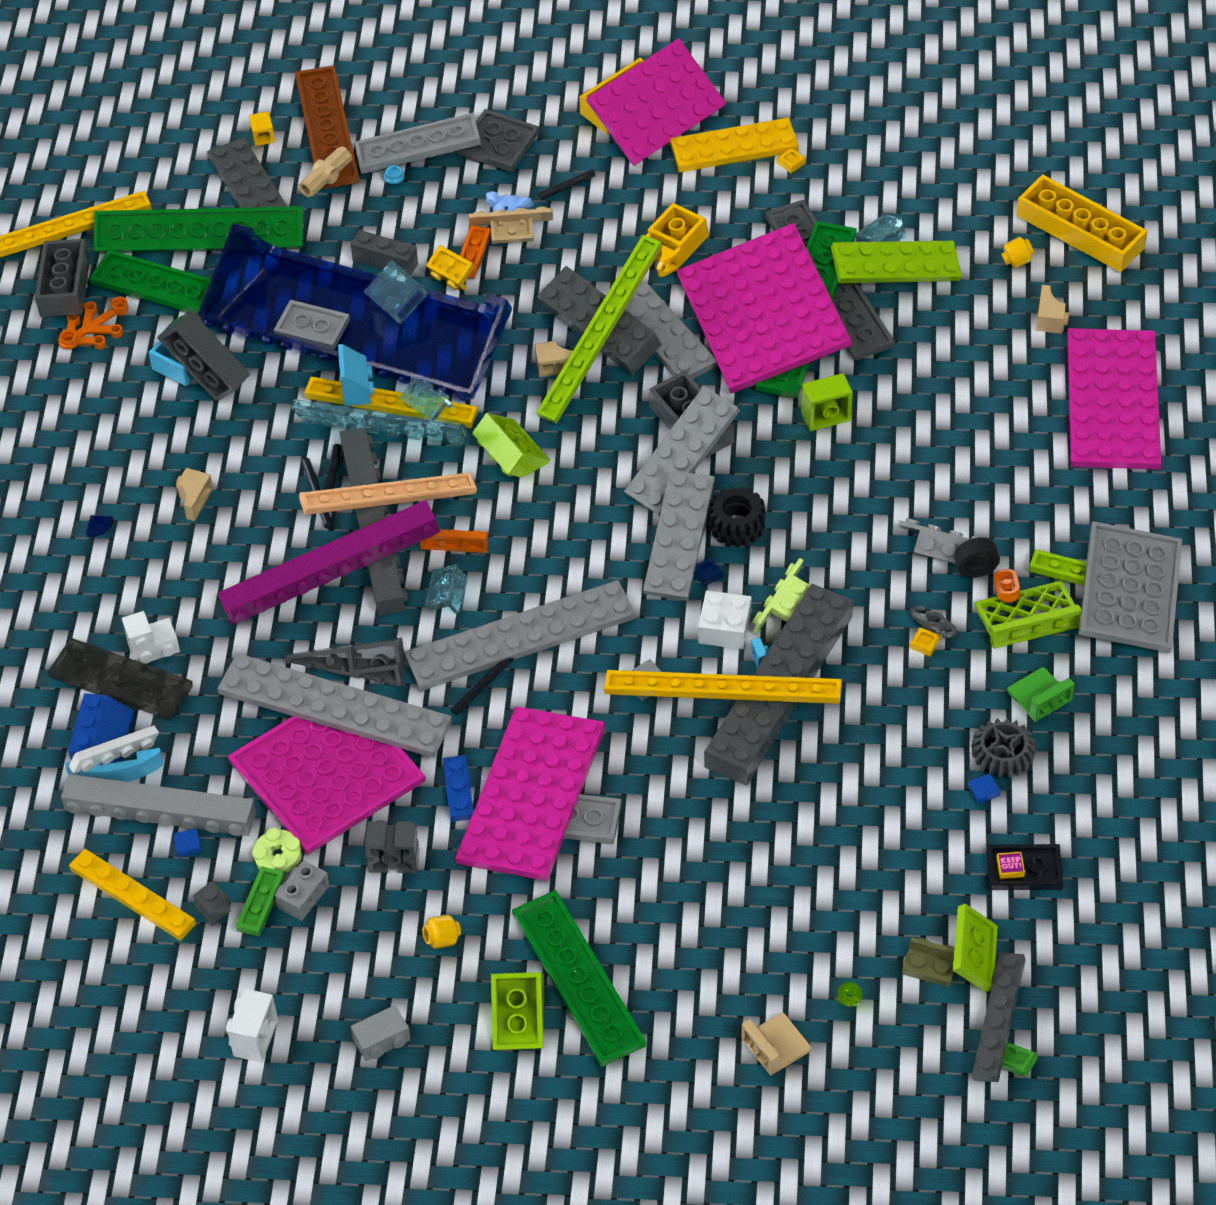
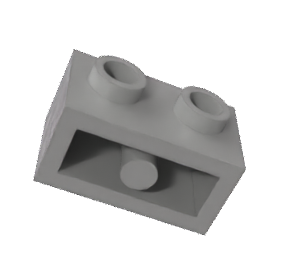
[275,860,330,921]

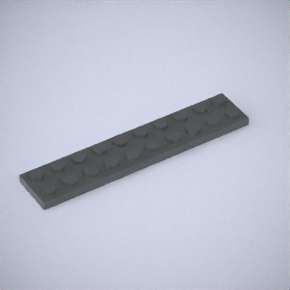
[765,199,895,360]

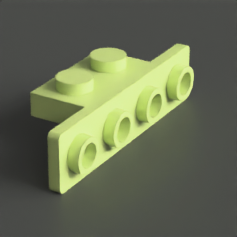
[753,558,810,634]

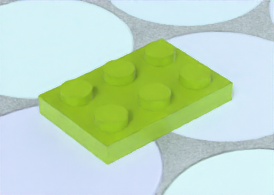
[953,903,998,992]

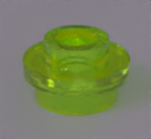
[837,982,862,1007]

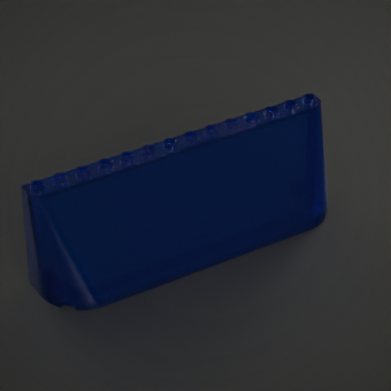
[197,223,512,402]

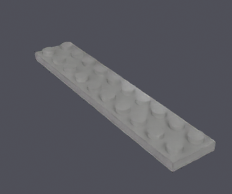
[404,580,636,692]
[217,653,452,758]

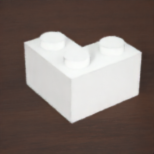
[122,611,180,666]

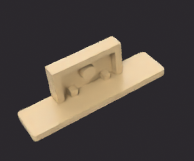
[469,207,553,244]

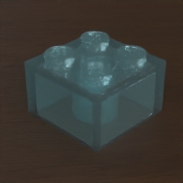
[364,260,428,325]

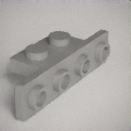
[899,518,978,564]

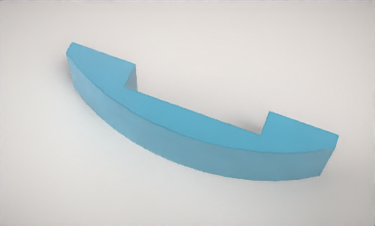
[65,748,164,782]

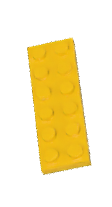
[670,117,799,172]

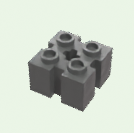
[365,820,420,873]

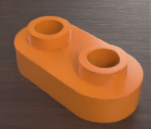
[994,569,1020,603]

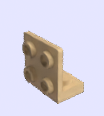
[742,1013,811,1076]

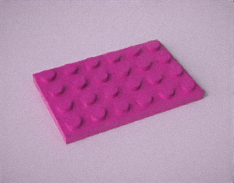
[586,38,726,166]

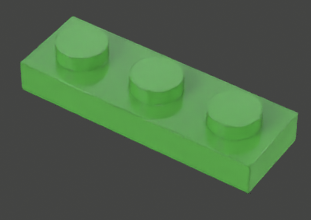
[236,866,285,937]

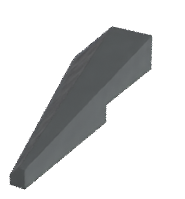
[284,637,406,686]

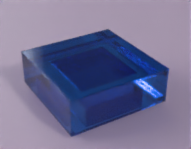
[694,557,723,587]

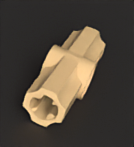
[298,146,352,198]

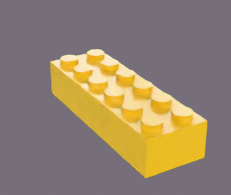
[1016,174,1148,272]

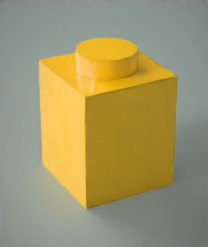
[249,111,275,146]

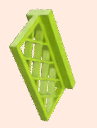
[975,581,1082,649]

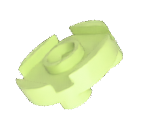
[252,828,302,873]

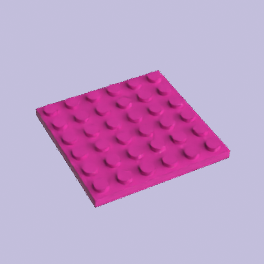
[228,716,426,855]

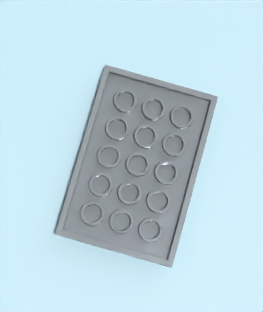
[1078,521,1182,653]

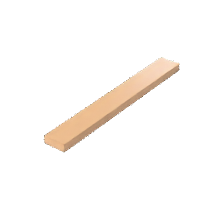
[299,472,477,515]

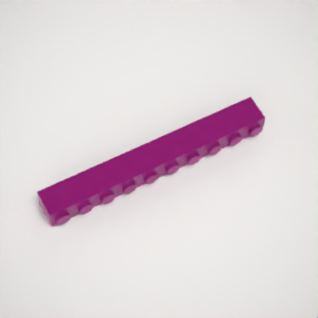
[217,500,440,625]

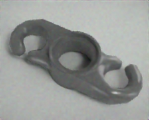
[911,606,957,639]

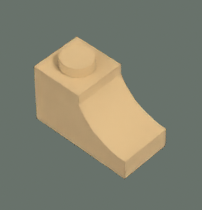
[1036,285,1069,334]
[534,341,573,377]
[176,468,213,521]

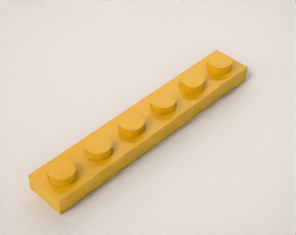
[69,849,196,941]

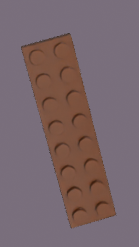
[295,65,360,189]

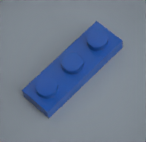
[443,755,474,822]

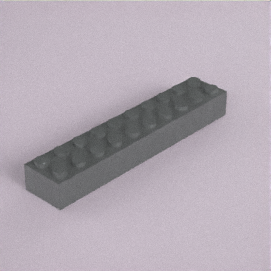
[704,584,853,786]

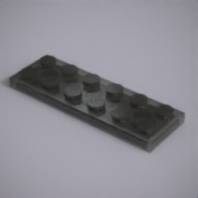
[48,638,193,721]

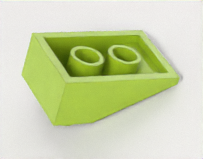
[491,972,545,1050]

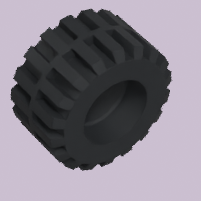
[709,486,765,547]

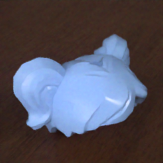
[486,191,533,212]

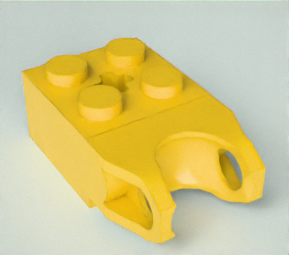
[646,203,709,277]

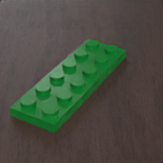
[89,250,222,317]

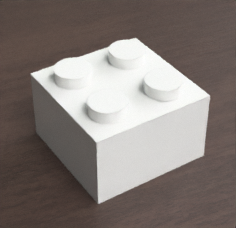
[698,590,751,649]
[226,988,278,1063]

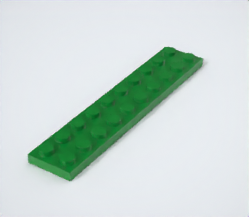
[94,206,303,253]
[755,221,857,399]

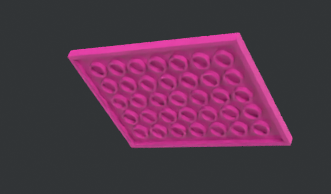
[676,223,852,394]

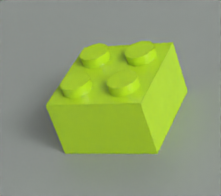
[801,373,853,431]

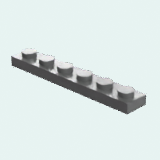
[972,953,1026,1082]

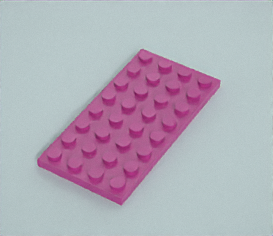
[1067,328,1161,470]
[455,706,606,881]

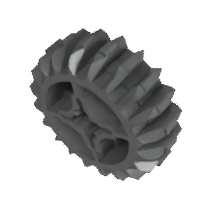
[971,718,1036,778]

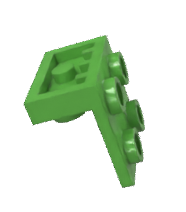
[1007,667,1075,722]

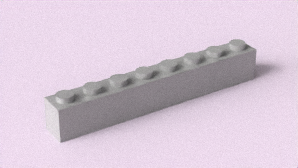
[61,774,256,836]

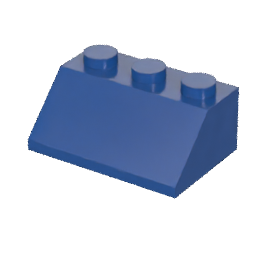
[68,693,134,765]

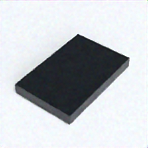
[986,844,1063,890]

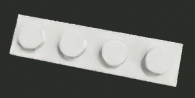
[69,725,159,774]

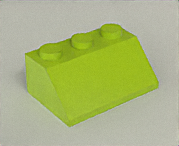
[472,413,550,477]

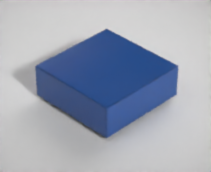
[968,773,1001,804]
[173,828,201,857]

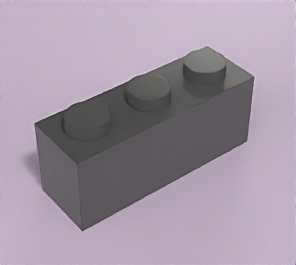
[350,230,418,278]

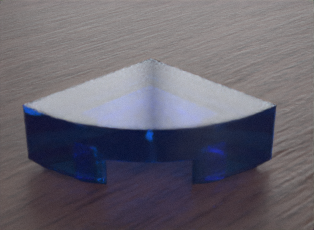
[86,515,114,537]

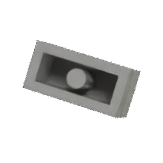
[350,1005,411,1062]

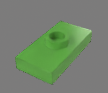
[1002,1042,1038,1077]

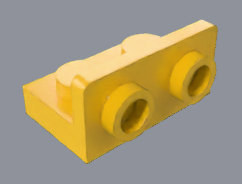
[426,245,475,291]

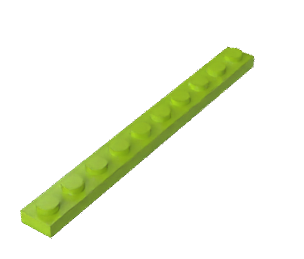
[536,235,663,424]

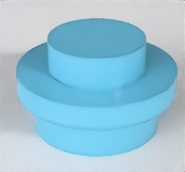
[384,165,404,184]

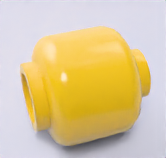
[1001,237,1034,268]
[422,915,461,949]

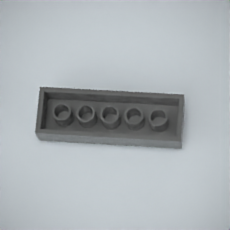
[537,266,661,376]

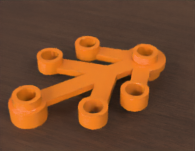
[58,297,129,350]

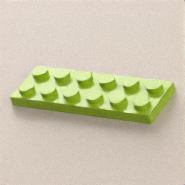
[831,241,962,283]

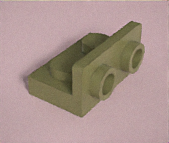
[902,937,955,988]

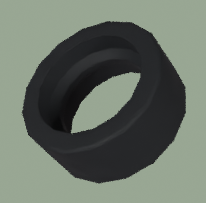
[954,537,1000,578]

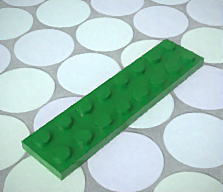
[512,890,646,1067]

